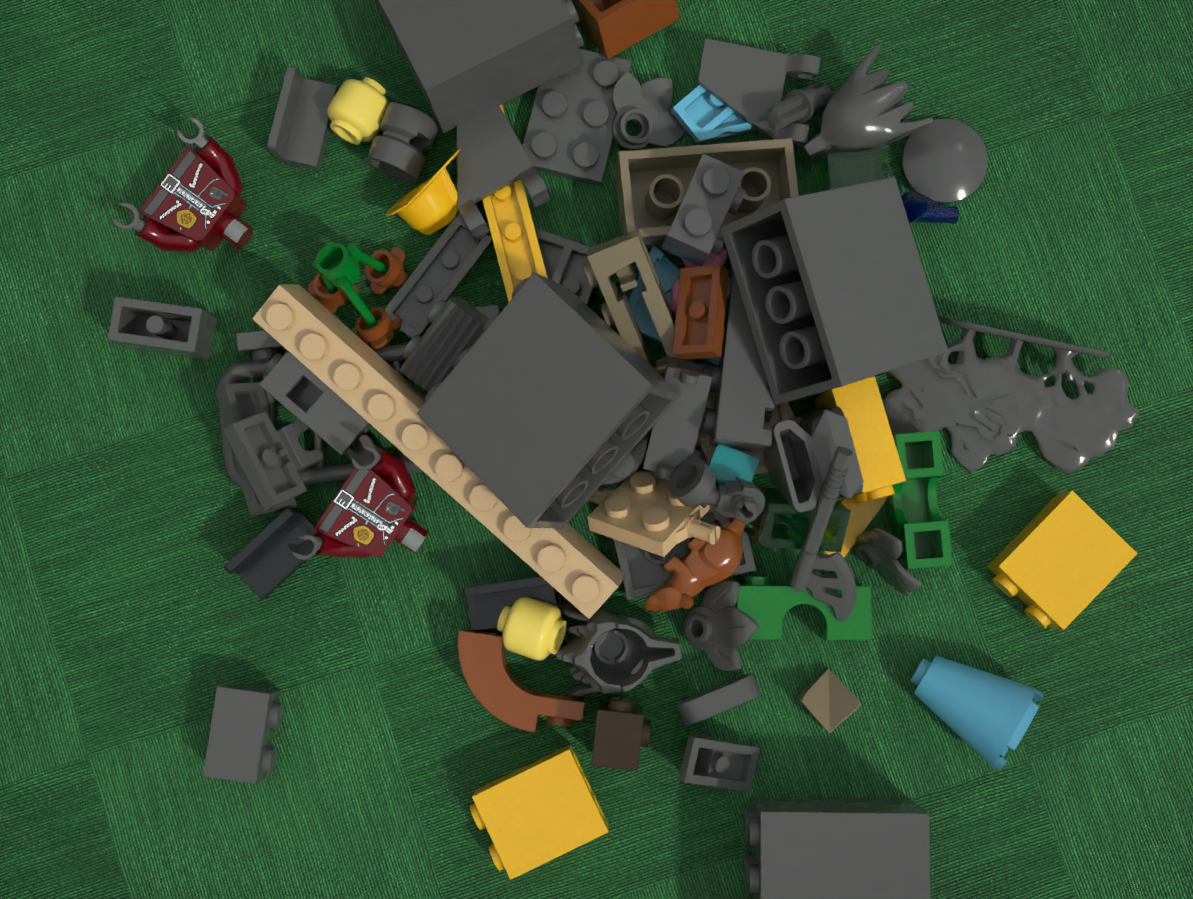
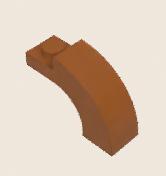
[458,629,585,733]

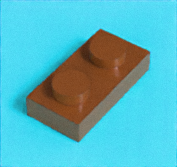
[672,264,728,360]

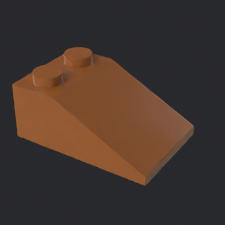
[571,0,680,59]

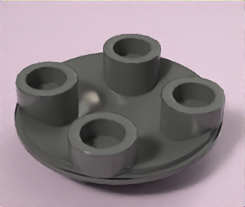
[902,119,988,203]

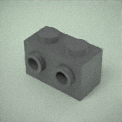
[661,154,746,266]

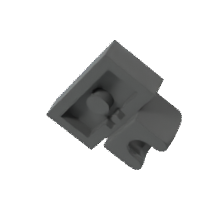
[223,411,323,511]

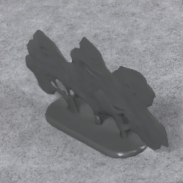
[883,316,1140,474]

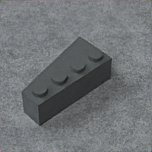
[703,269,775,452]

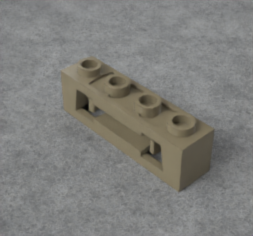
[583,228,692,378]

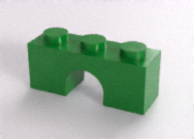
[889,431,953,569]
[735,577,872,640]

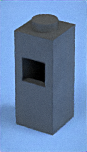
[259,351,372,455]

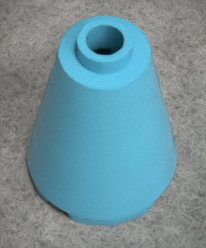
[910,655,1044,771]

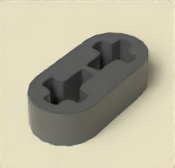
[676,673,762,726]

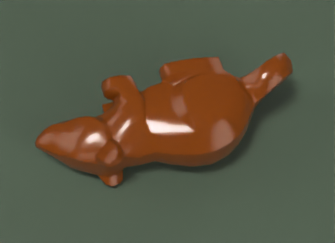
[644,515,747,612]

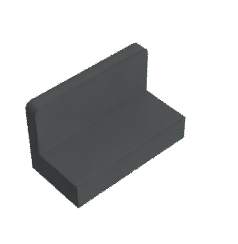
[267,65,339,171]

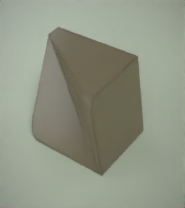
[796,668,862,734]

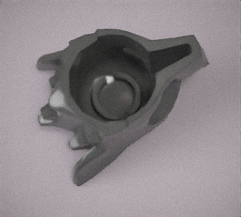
[800,44,934,166]
[555,601,681,697]

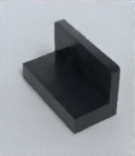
[223,507,318,599]
[462,576,557,631]

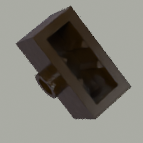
[591,695,651,771]

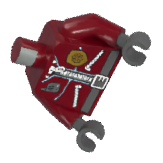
[109,115,254,253]
[287,435,429,560]

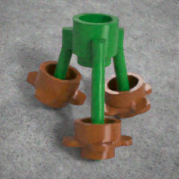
[308,243,408,349]

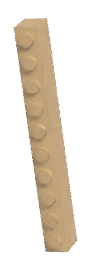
[252,284,625,619]

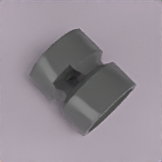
[365,102,440,183]

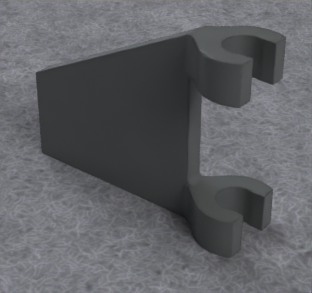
[697,38,821,149]
[457,104,551,240]

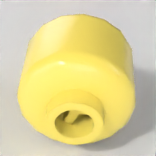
[327,77,389,145]
[497,596,567,661]

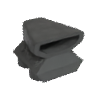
[763,406,864,512]

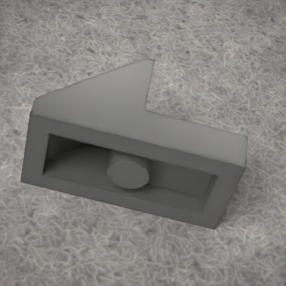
[678,731,760,792]

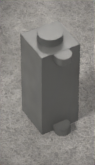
[643,356,713,480]

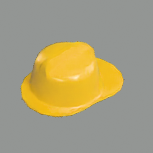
[386,148,461,235]

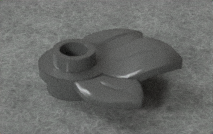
[612,71,686,150]
[856,528,922,596]
[684,581,759,671]

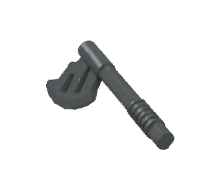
[789,446,856,621]

